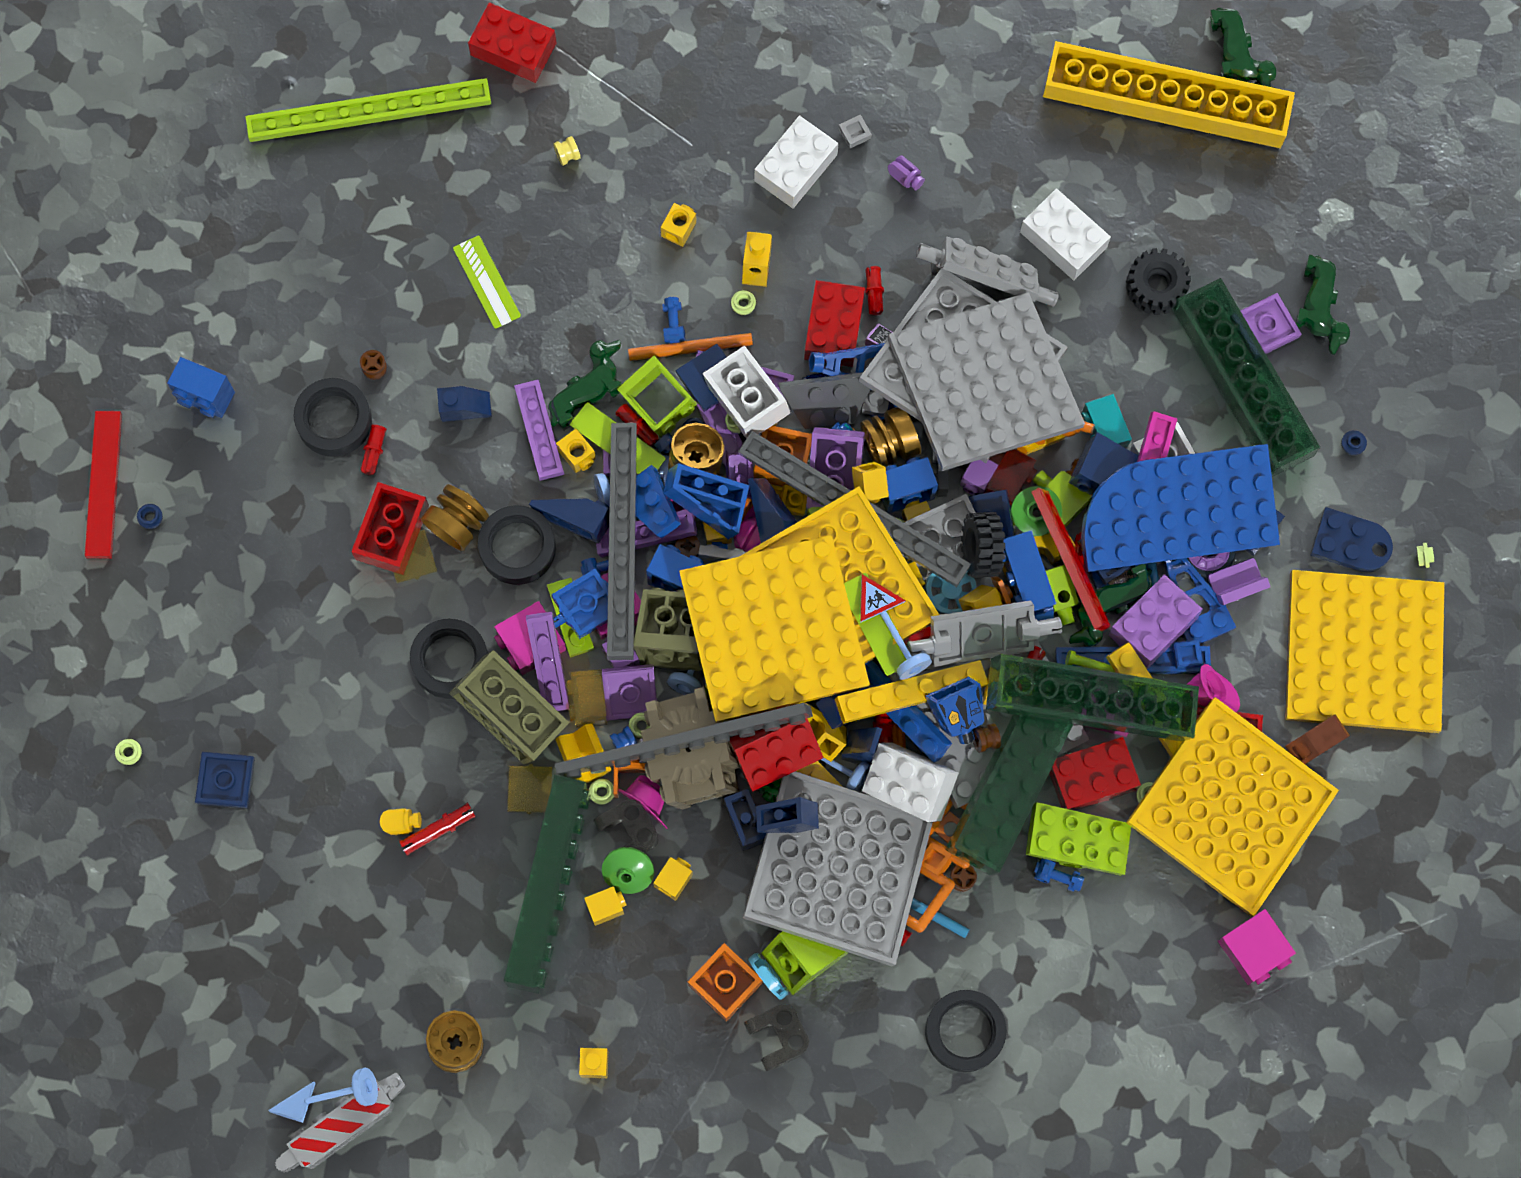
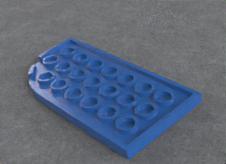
[1081,444,1280,572]

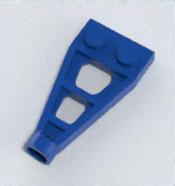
[809,343,885,390]
[1164,558,1236,644]

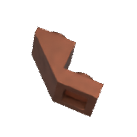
[1285,714,1350,764]

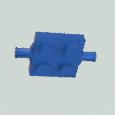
[552,569,608,639]

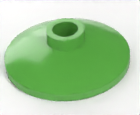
[1011,486,1062,536]
[602,847,654,894]

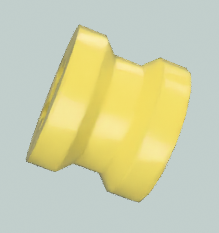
[553,136,581,166]

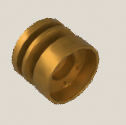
[860,407,921,467]
[668,423,724,476]
[420,484,489,551]
[426,1010,483,1073]

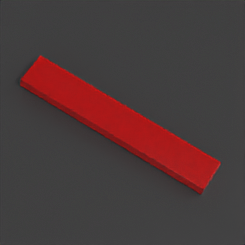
[85,411,122,559]
[1031,488,1110,631]

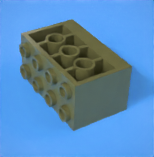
[634,588,703,671]
[449,650,569,764]

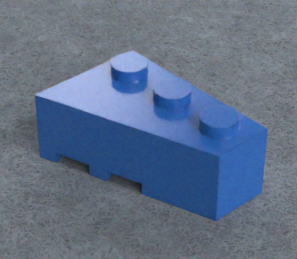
[663,463,749,539]
[1003,530,1056,612]

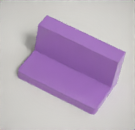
[1207,558,1270,605]

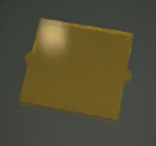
[394,530,437,584]
[507,764,552,815]

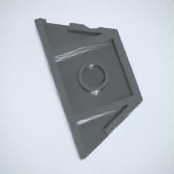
[778,372,870,429]

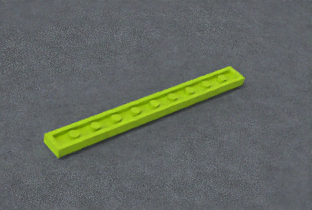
[245,78,491,142]

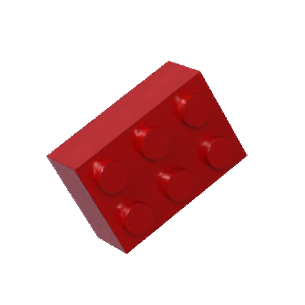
[468,2,557,83]
[804,280,865,367]
[351,482,429,575]
[729,704,824,792]
[1047,737,1141,811]

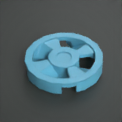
[925,571,976,614]
[748,953,788,1000]

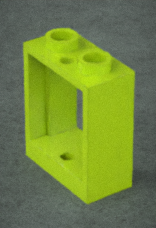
[617,356,698,437]

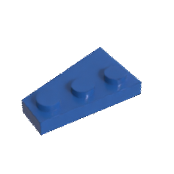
[636,465,681,539]

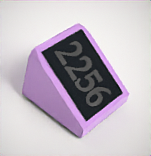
[865,323,893,346]

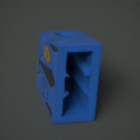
[925,676,984,744]

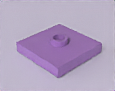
[1233,293,1302,358]
[602,664,657,720]

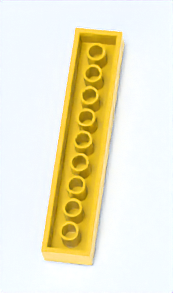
[1043,41,1295,149]

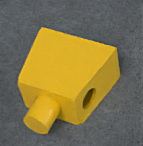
[742,232,772,287]

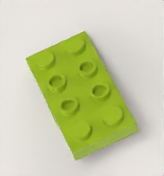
[1026,802,1131,876]

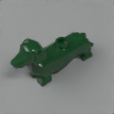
[1210,8,1277,87]
[1296,254,1350,355]
[548,340,622,431]
[1069,564,1153,646]

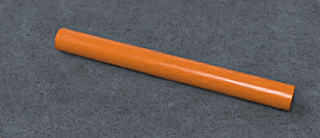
[628,333,753,361]

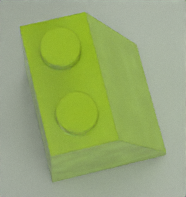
[761,931,849,995]

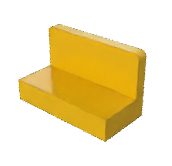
[555,723,611,785]

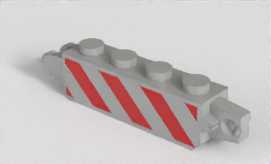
[275,1073,406,1173]

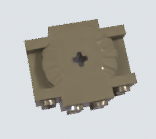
[639,687,740,810]

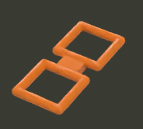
[906,798,999,933]

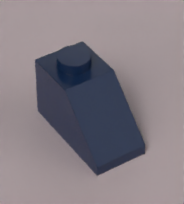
[437,386,492,422]
[756,797,819,833]

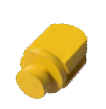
[380,808,422,835]

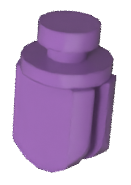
[888,155,925,190]

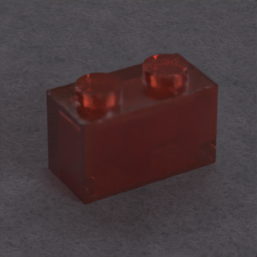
[984,449,1037,508]

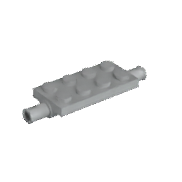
[916,236,1059,307]
[907,600,1062,667]

